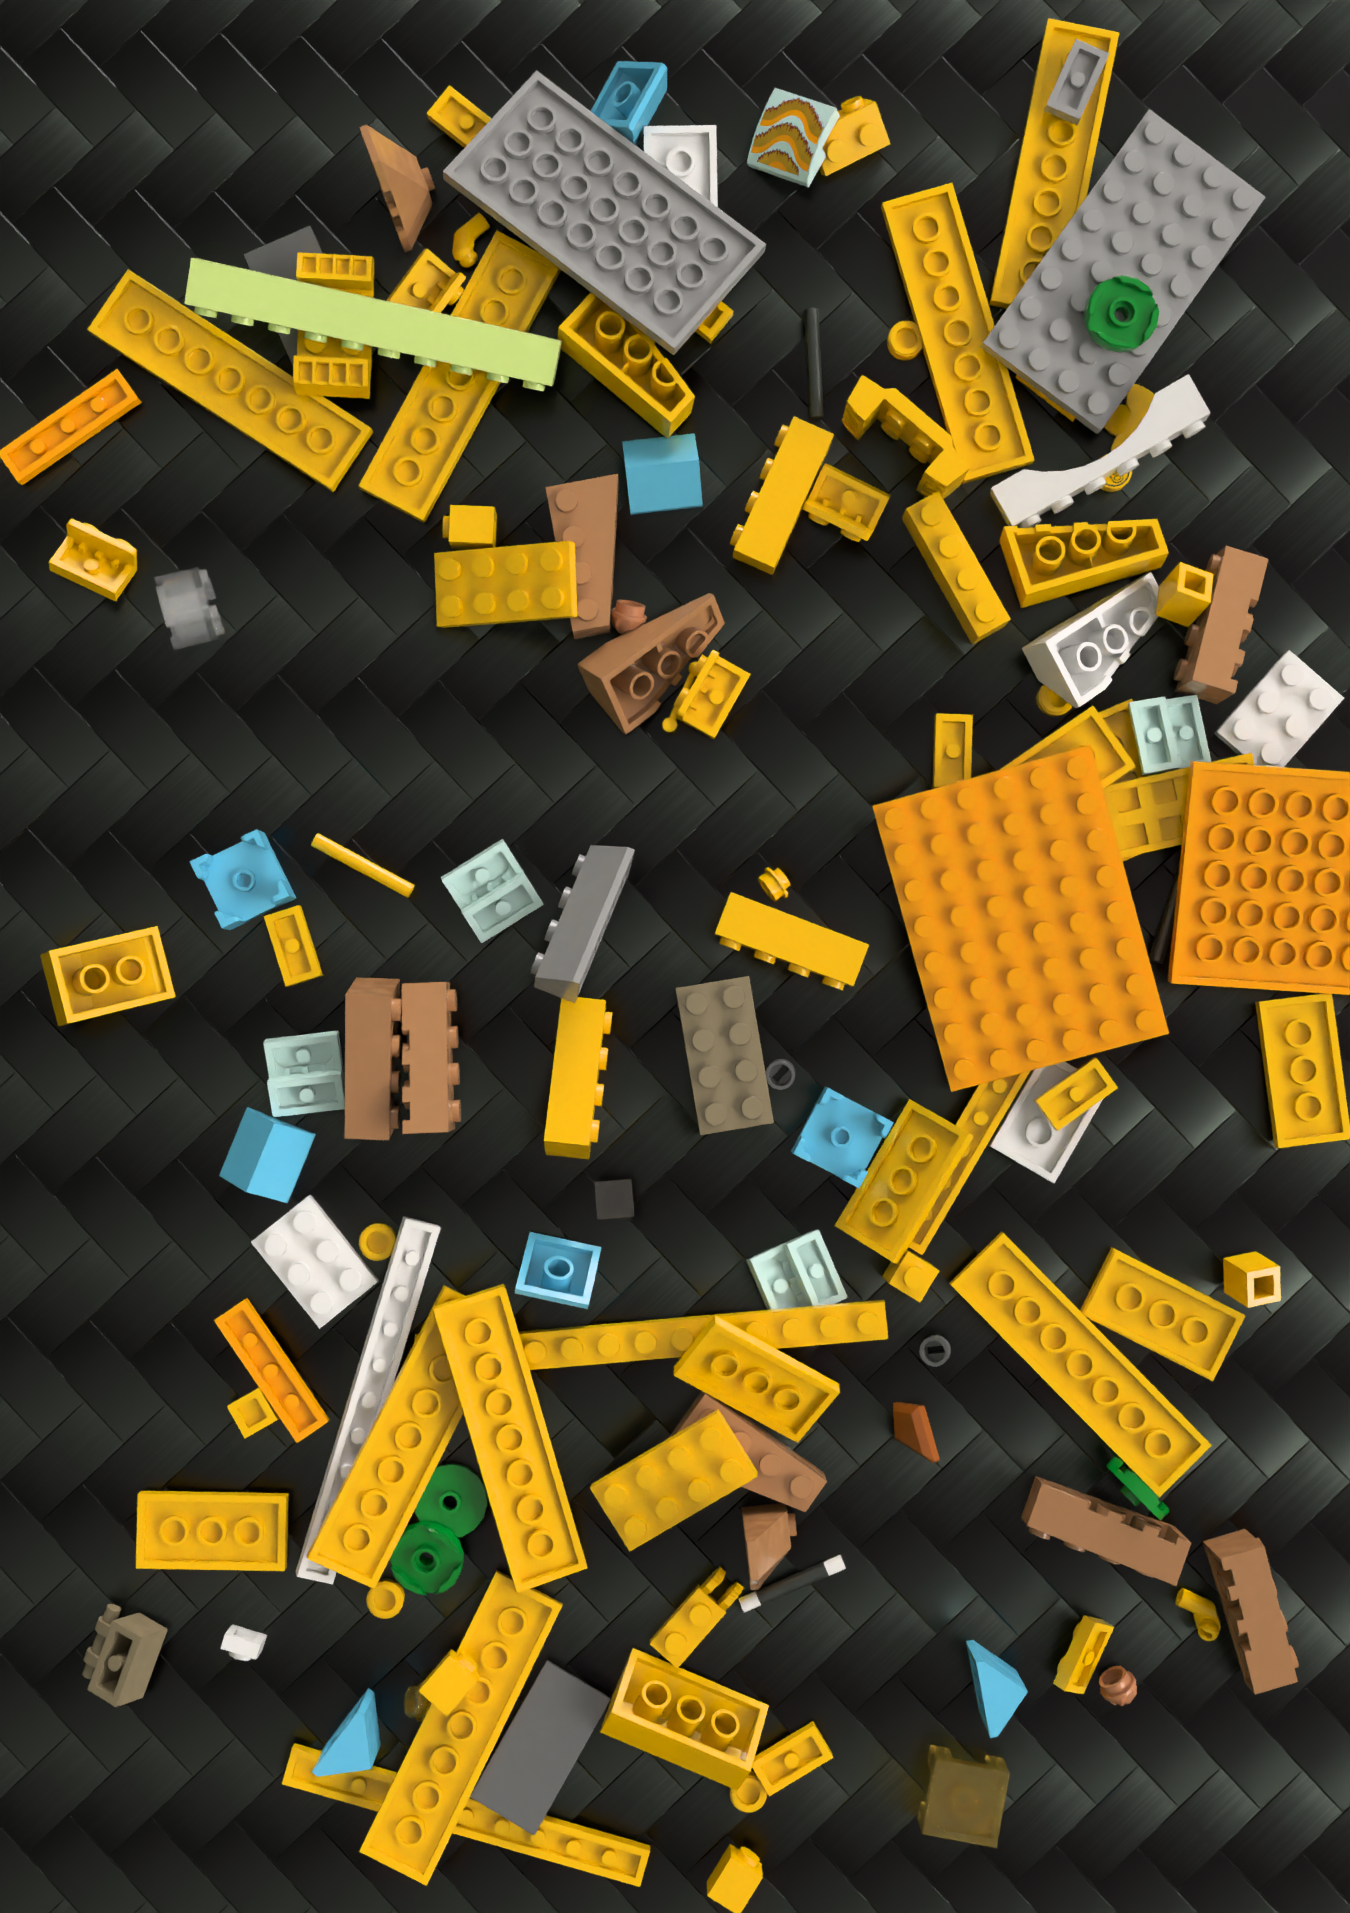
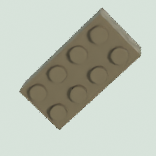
[676,976,774,1135]

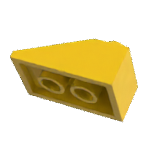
[40,926,176,1026]

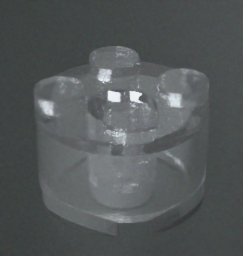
[154,567,225,650]

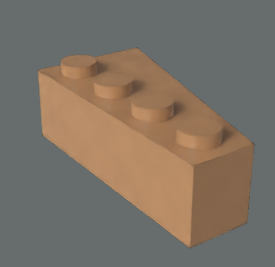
[545,474,619,639]
[344,977,402,1140]
[402,982,461,1134]

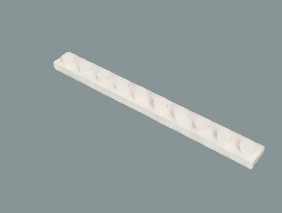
[296,1216,441,1584]

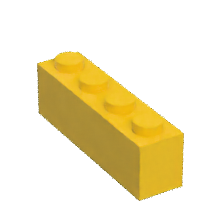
[730,417,834,575]
[902,491,1011,645]
[714,892,869,991]

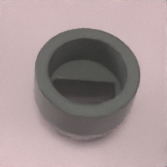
[766,1059,796,1090]
[919,1335,951,1367]

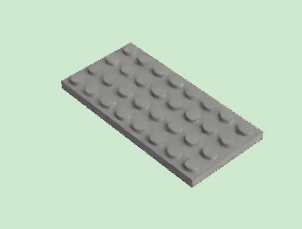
[443,70,766,355]
[980,109,1265,434]

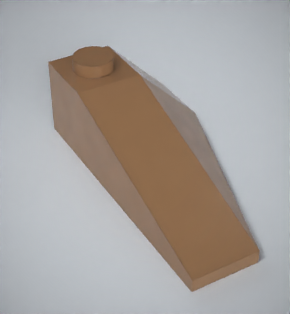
[359,125,435,252]
[577,593,725,734]
[741,1503,797,1590]

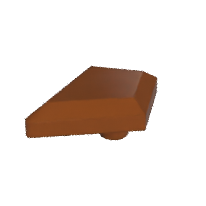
[893,1402,940,1463]

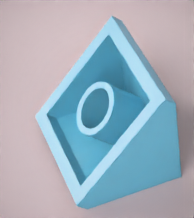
[591,61,667,146]
[622,433,703,515]
[219,1107,316,1203]
[514,1232,601,1309]
[966,1640,1028,1738]
[312,1688,381,1777]

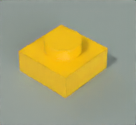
[227,1387,279,1438]

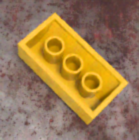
[600,1648,769,1790]

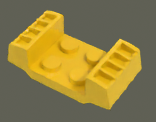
[293,252,374,399]
[842,375,970,499]

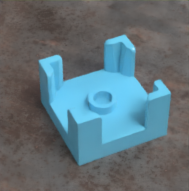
[190,829,296,930]
[791,1087,894,1188]

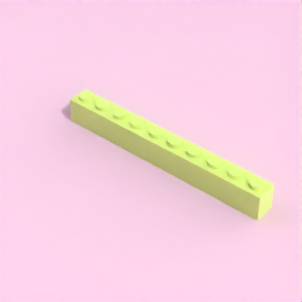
[184,258,562,391]

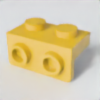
[819,96,890,176]
[386,249,466,313]
[802,463,891,542]
[49,519,137,602]
[674,650,750,739]

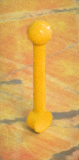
[662,661,697,732]

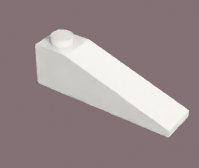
[1022,572,1159,708]

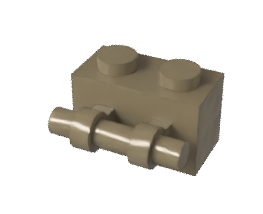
[82,1604,168,1707]

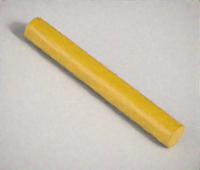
[311,833,415,898]

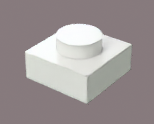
[220,1624,267,1661]

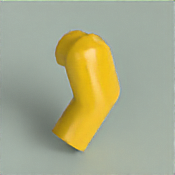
[452,213,490,268]
[1175,1588,1221,1641]

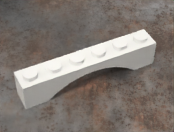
[990,374,1210,528]

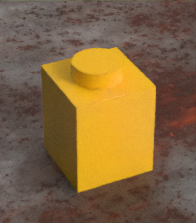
[443,505,497,550]
[1156,562,1213,627]
[882,1250,939,1302]
[1223,1251,1281,1308]
[419,1649,479,1717]
[707,1844,763,1913]

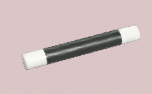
[739,1555,846,1612]

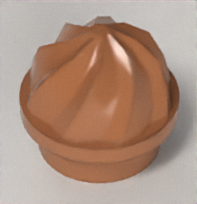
[611,599,647,635]
[1099,1666,1137,1706]

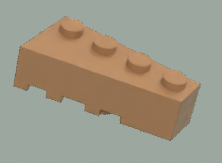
[1174,546,1268,704]
[668,1391,827,1512]
[1021,1476,1191,1586]
[1203,1529,1299,1695]

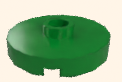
[1083,275,1159,353]
[1106,1457,1170,1521]
[415,1463,488,1537]
[390,1521,464,1595]

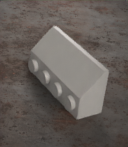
[530,845,635,1003]

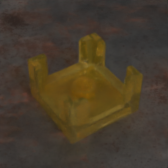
[918,1745,1010,1848]

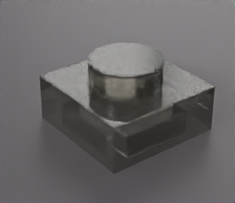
[595,1179,635,1220]

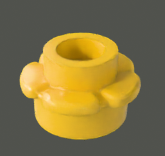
[757,867,790,902]

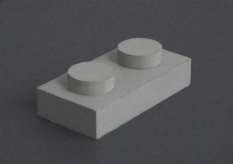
[1044,39,1110,125]

